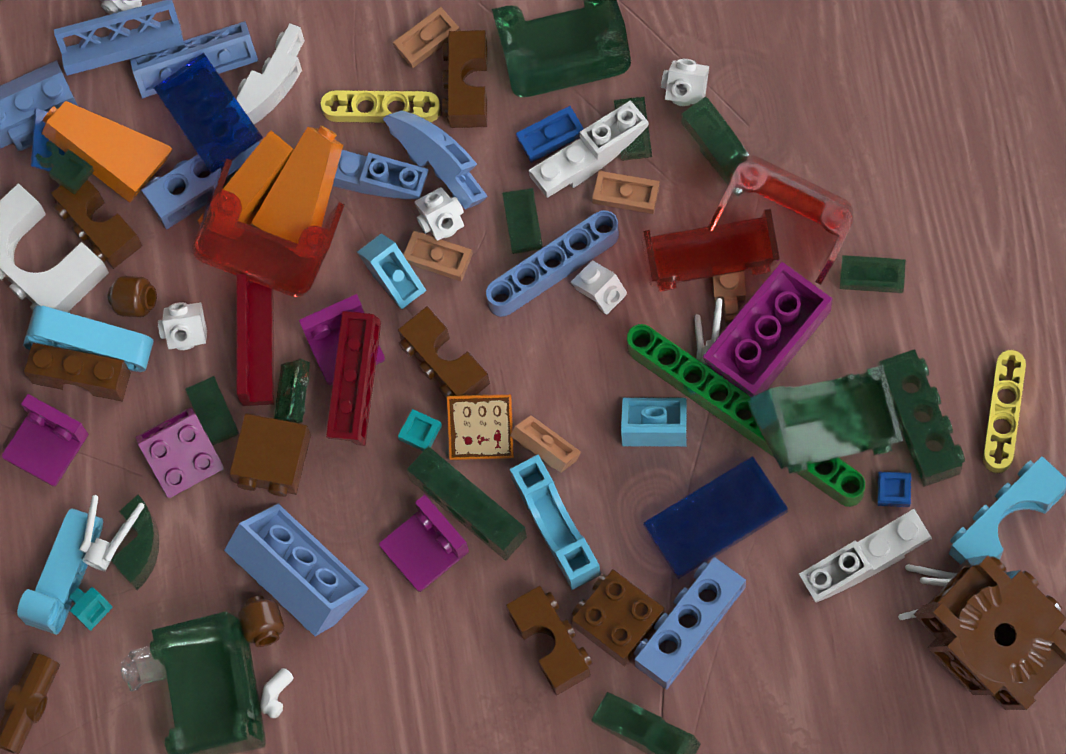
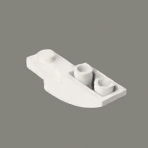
[224,23,305,132]
[529,100,649,198]
[799,509,932,603]

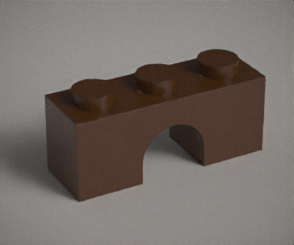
[442,30,488,128]
[51,171,142,269]
[398,306,490,399]
[24,343,131,402]
[506,586,593,695]

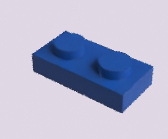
[516,106,584,163]

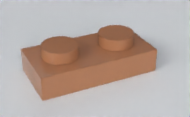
[393,7,460,69]
[592,171,660,214]
[404,230,473,282]
[510,415,581,473]

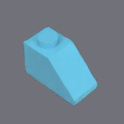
[357,233,426,309]

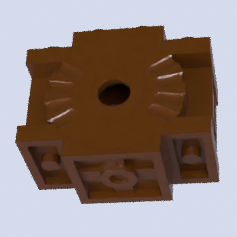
[914,555,1066,710]

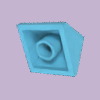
[621,398,687,447]

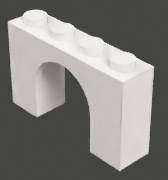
[0,183,109,312]

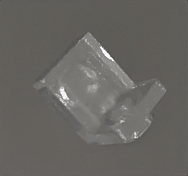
[121,643,177,692]

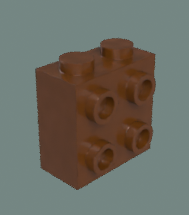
[230,414,311,497]
[572,569,665,667]

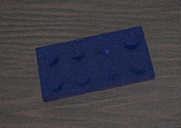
[154,52,263,174]
[643,456,788,579]

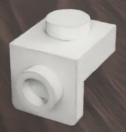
[571,260,627,314]

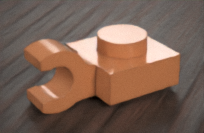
[712,266,746,322]

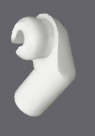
[260,668,293,718]

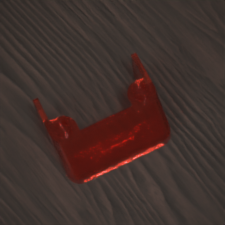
[707,155,854,285]
[192,159,345,297]
[641,209,780,292]

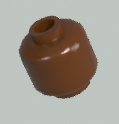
[107,276,157,317]
[238,596,285,647]

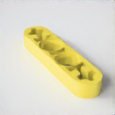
[321,90,441,123]
[983,350,1026,473]

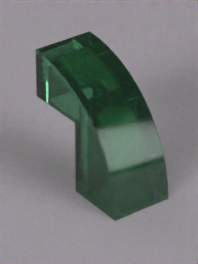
[111,494,159,591]

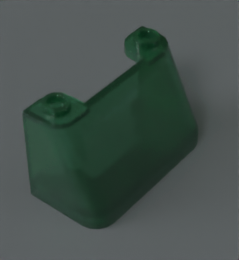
[491,0,631,98]
[747,366,903,474]
[150,611,266,754]

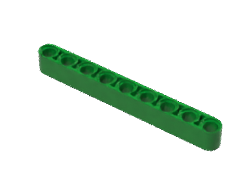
[627,324,865,507]

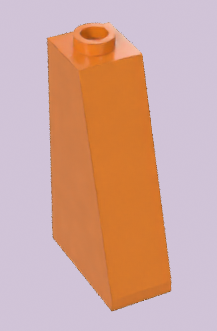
[42,101,172,203]
[251,125,343,257]
[197,130,294,251]

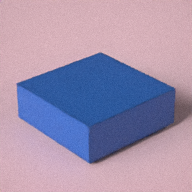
[877,472,911,507]

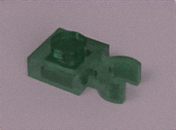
[35,141,94,195]

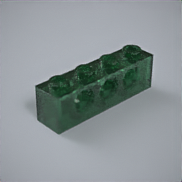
[877,349,965,487]
[407,446,527,561]

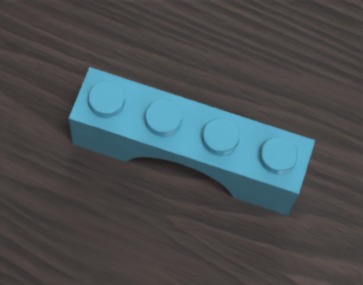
[510,454,601,590]
[949,456,1066,565]

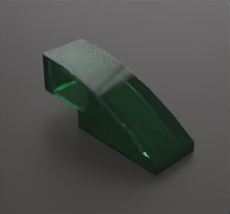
[681,96,763,196]
[591,692,701,754]

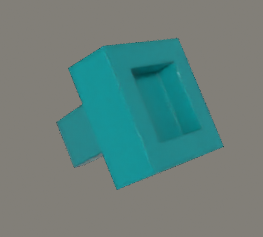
[398,409,442,453]
[69,587,113,631]

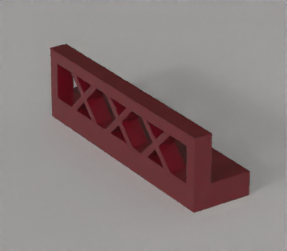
[237,274,274,406]
[326,311,382,446]

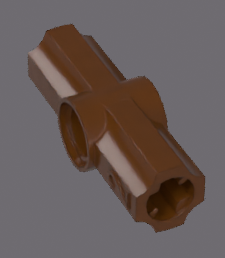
[0,652,60,754]

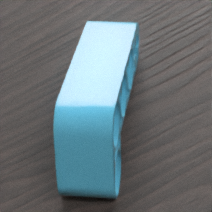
[23,306,154,372]
[17,508,103,635]

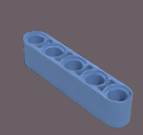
[486,210,619,317]

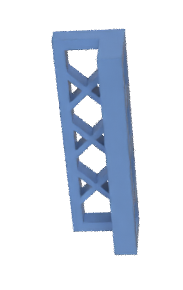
[54,0,184,76]
[130,21,258,98]

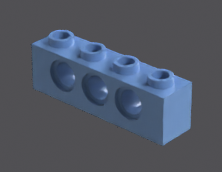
[142,124,260,230]
[634,557,746,690]

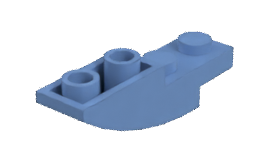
[383,110,488,210]
[333,150,428,199]

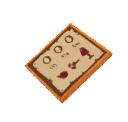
[447,394,514,460]

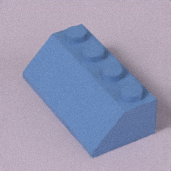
[0,60,78,149]
[224,504,369,636]

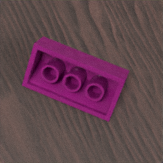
[703,262,833,401]

